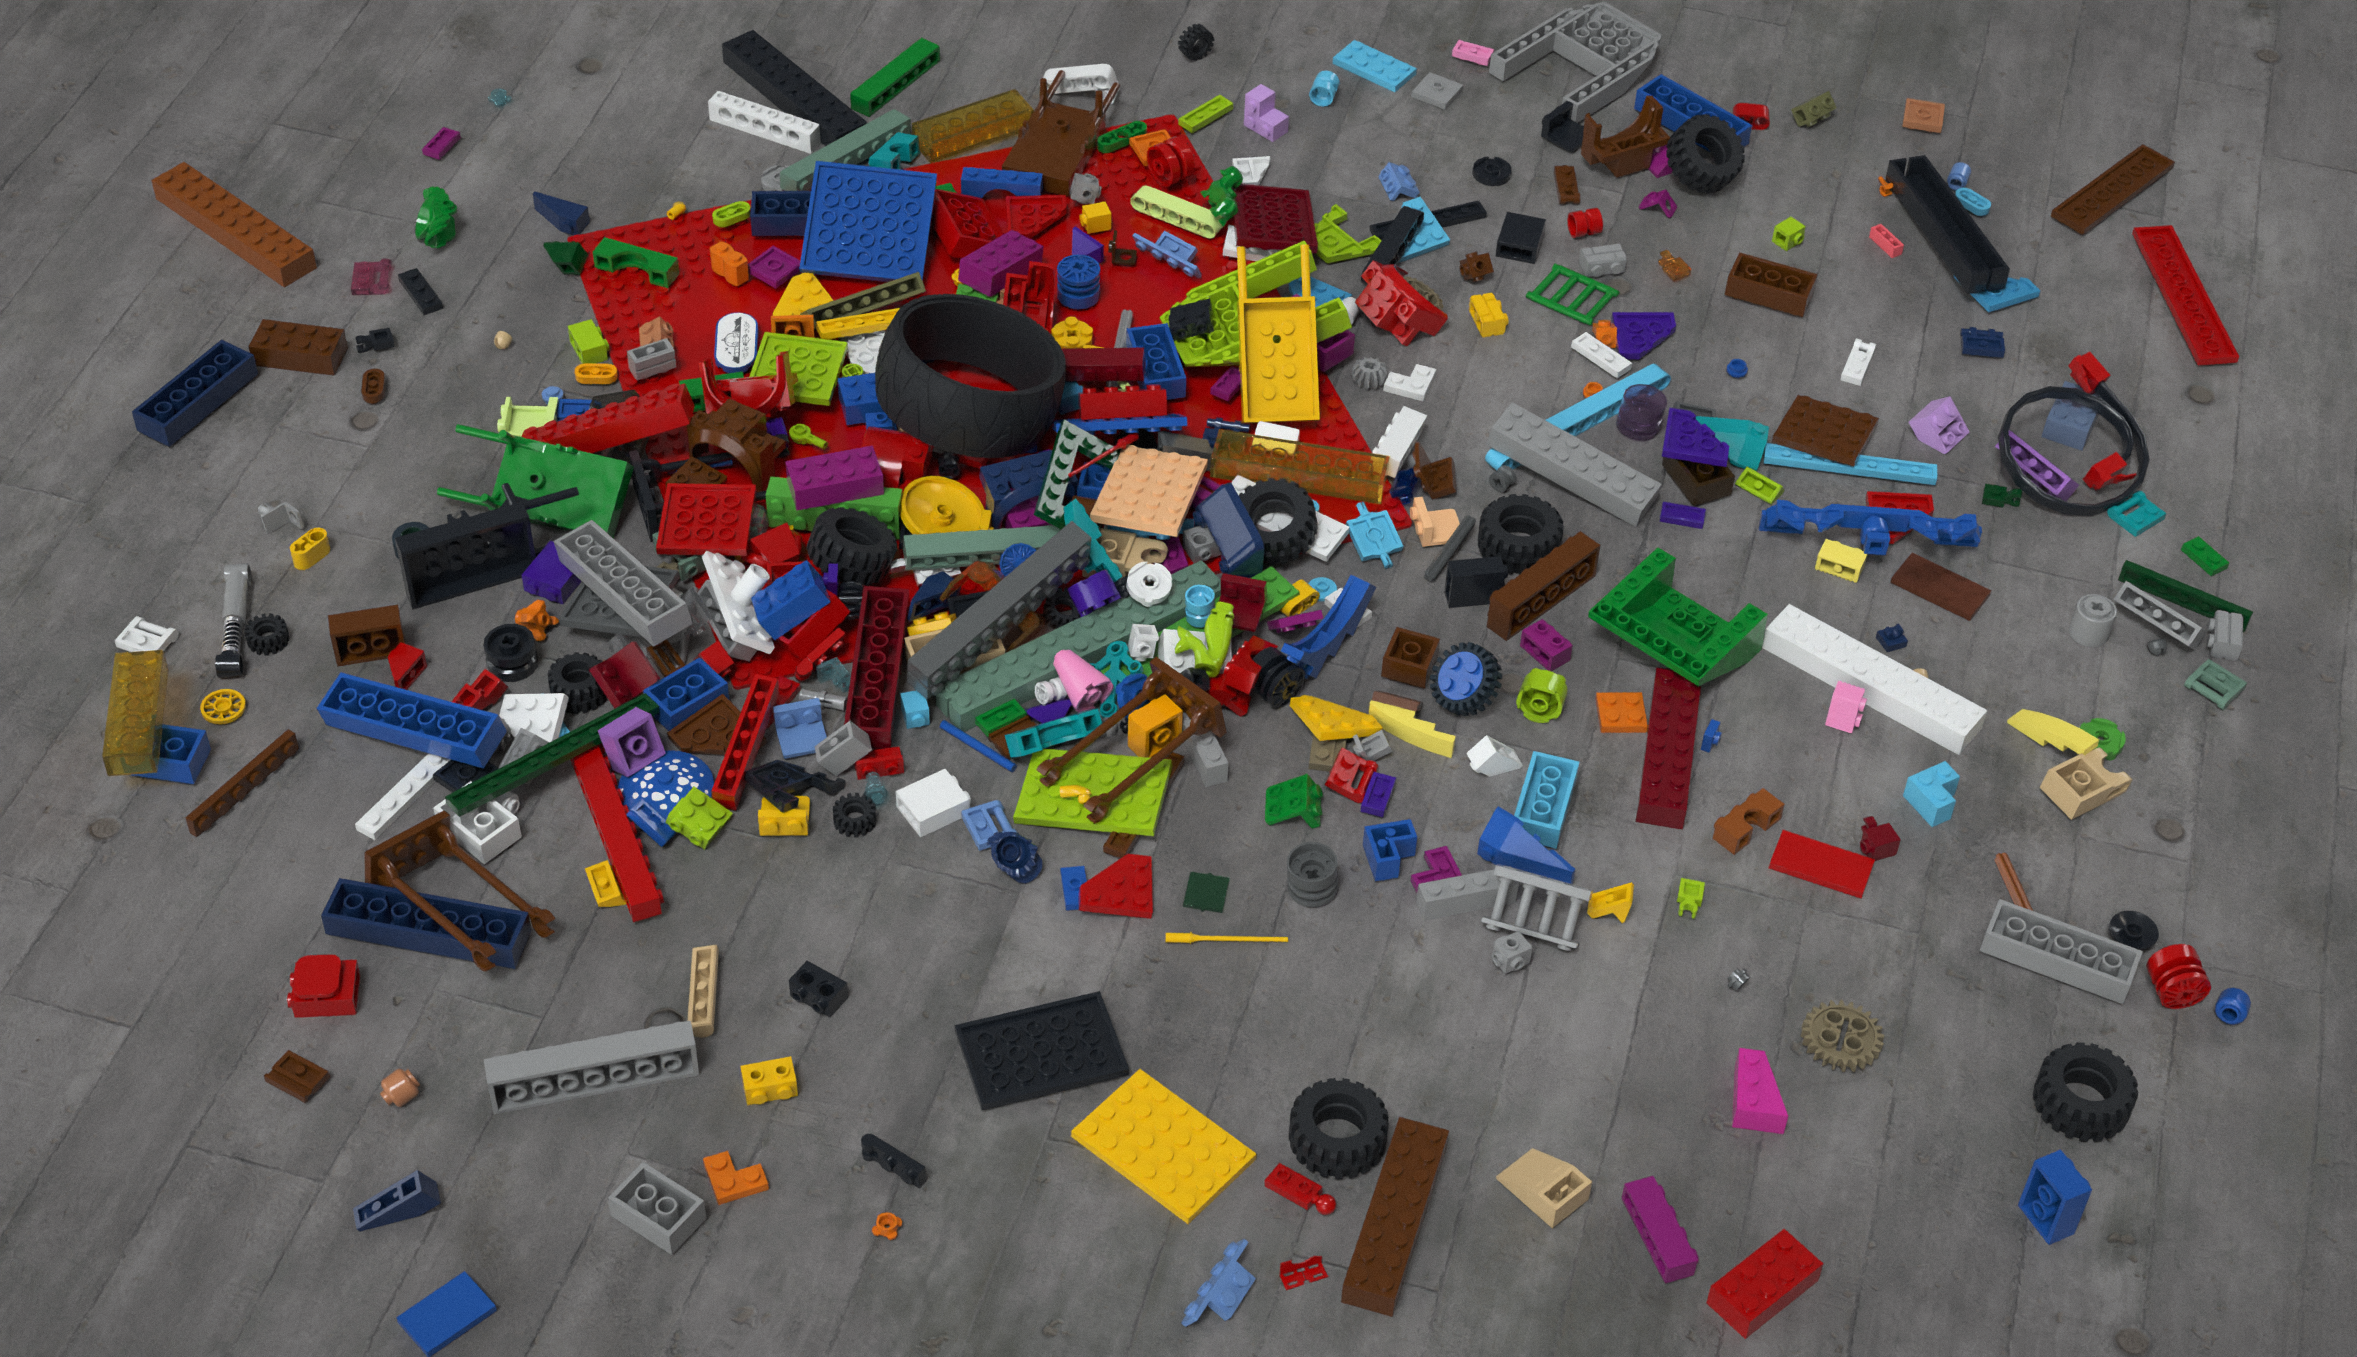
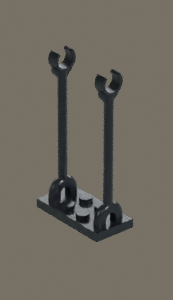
[629,434,790,542]

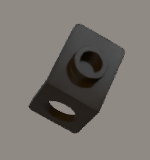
[1108,230,1137,265]

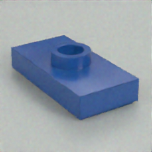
[626,799,677,847]
[1060,866,1087,911]

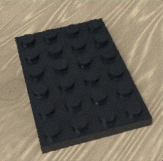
[955,991,1129,1111]

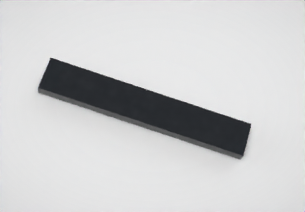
[1369,201,1487,240]

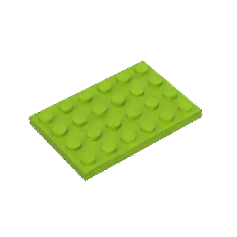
[1013,749,1172,836]

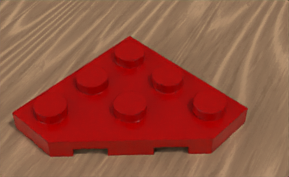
[1006,195,1067,239]
[1865,491,1934,544]
[1079,854,1153,919]

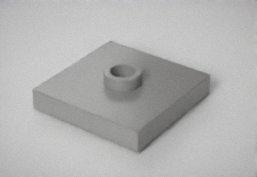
[1411,72,1463,110]

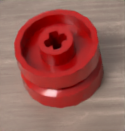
[1147,136,1195,187]

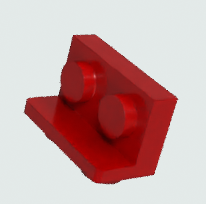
[854,746,904,780]

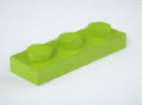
[1178,95,1233,133]

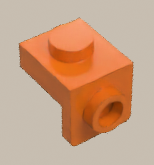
[1592,320,1617,348]

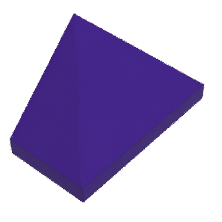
[1072,226,1104,263]
[1024,699,1072,724]

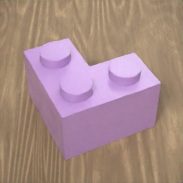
[1244,84,1289,142]

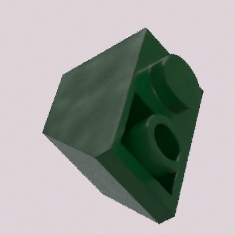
[543,241,588,274]

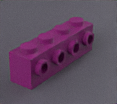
[1621,1176,1699,1284]

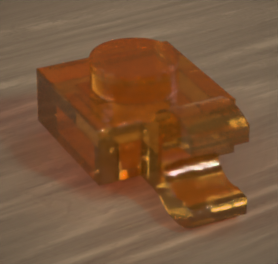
[1658,250,1691,281]

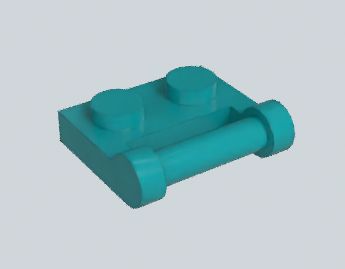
[2107,491,2167,537]

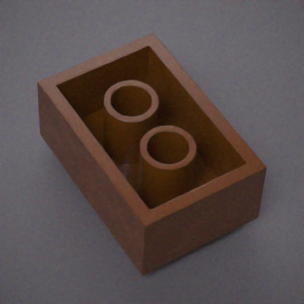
[328,604,406,667]

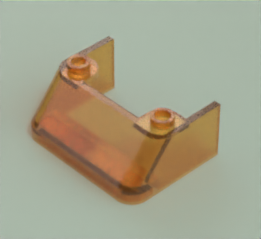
[939,561,1045,653]

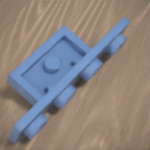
[1132,231,1202,279]
[1181,1239,1256,1327]

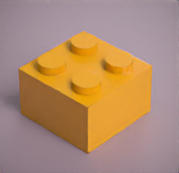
[1128,694,1183,758]

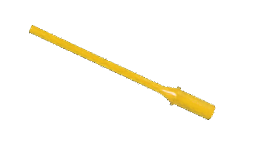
[1165,932,1288,944]

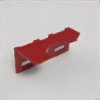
[1279,1256,1328,1290]

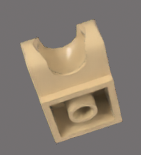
[1082,528,1168,586]
[2040,747,2133,820]

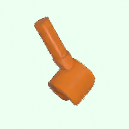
[1878,176,1893,197]

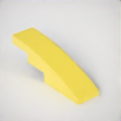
[1369,700,1456,758]
[2007,709,2099,756]

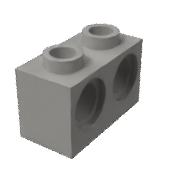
[1182,526,1221,563]

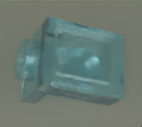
[816,657,851,693]

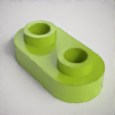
[712,201,751,228]

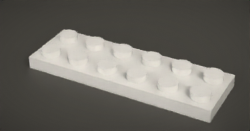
[1231,475,1350,562]

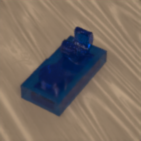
[1389,468,1419,505]

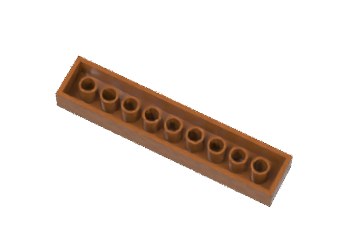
[151,162,317,288]

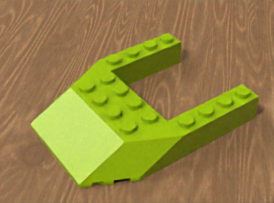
[1160,240,1352,367]

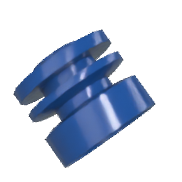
[1057,254,1100,309]

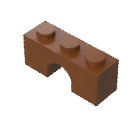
[1713,788,1785,855]

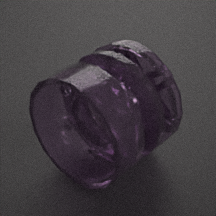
[1616,384,1667,441]

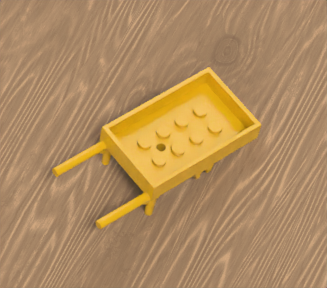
[1237,244,1320,423]

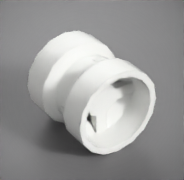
[1035,677,1067,705]

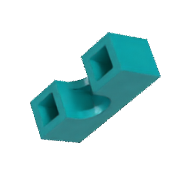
[869,132,920,170]

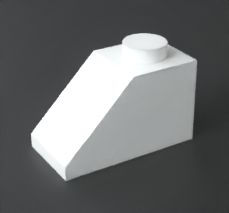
[1467,735,1523,777]

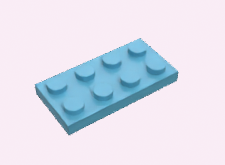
[1332,40,1417,92]

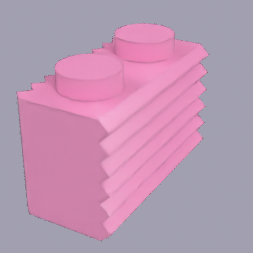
[1825,681,1867,733]

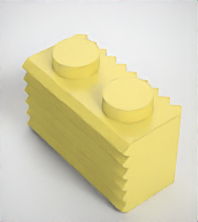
[1815,539,1868,583]

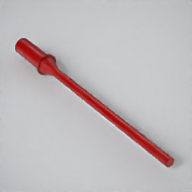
[1068,433,1139,478]

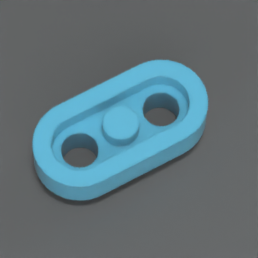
[1955,188,1991,216]

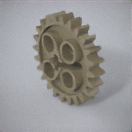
[1801,1000,1884,1072]

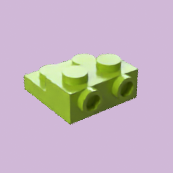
[665,786,733,850]

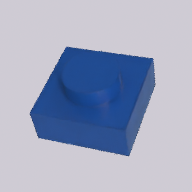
[1701,719,1722,753]

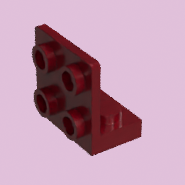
[1218,573,1267,632]
[589,641,660,709]

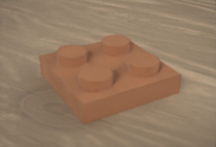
[1902,98,1945,133]

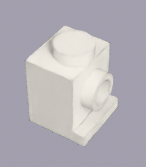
[1128,624,1159,661]

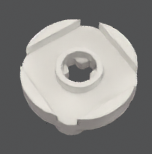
[1126,562,1172,607]

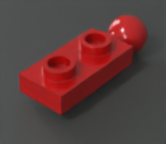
[1264,1163,1337,1215]

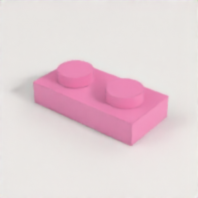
[1452,40,1494,66]

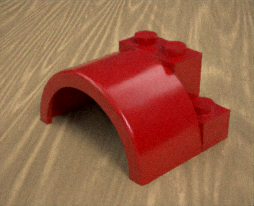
[861,426,934,493]

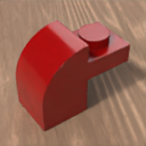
[1205,673,1251,717]

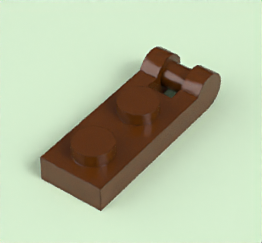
[1554,165,1580,204]

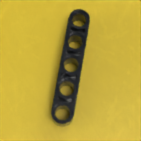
[1361,206,1424,285]

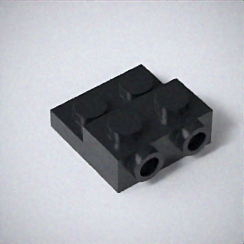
[1169,299,1214,341]

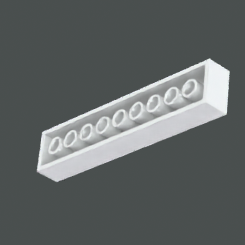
[1762,604,1987,755]

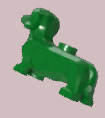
[1201,166,1243,226]

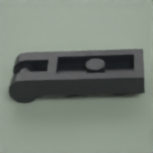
[861,1134,926,1189]

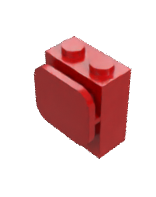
[287,954,361,1018]

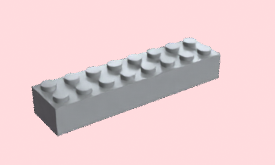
[1486,402,1662,527]
[554,520,692,646]
[484,1020,699,1114]

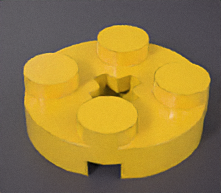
[1051,317,1093,348]

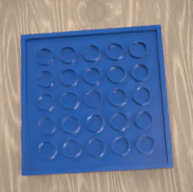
[799,161,937,282]

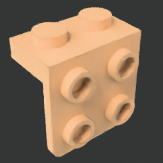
[1410,497,1460,547]

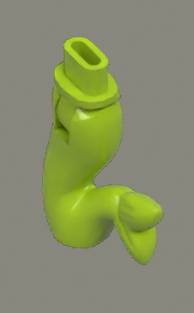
[1175,602,1234,677]

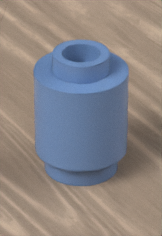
[1947,162,1971,190]

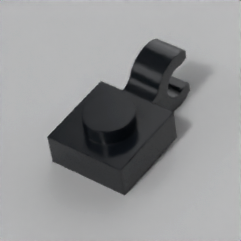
[355,328,395,353]

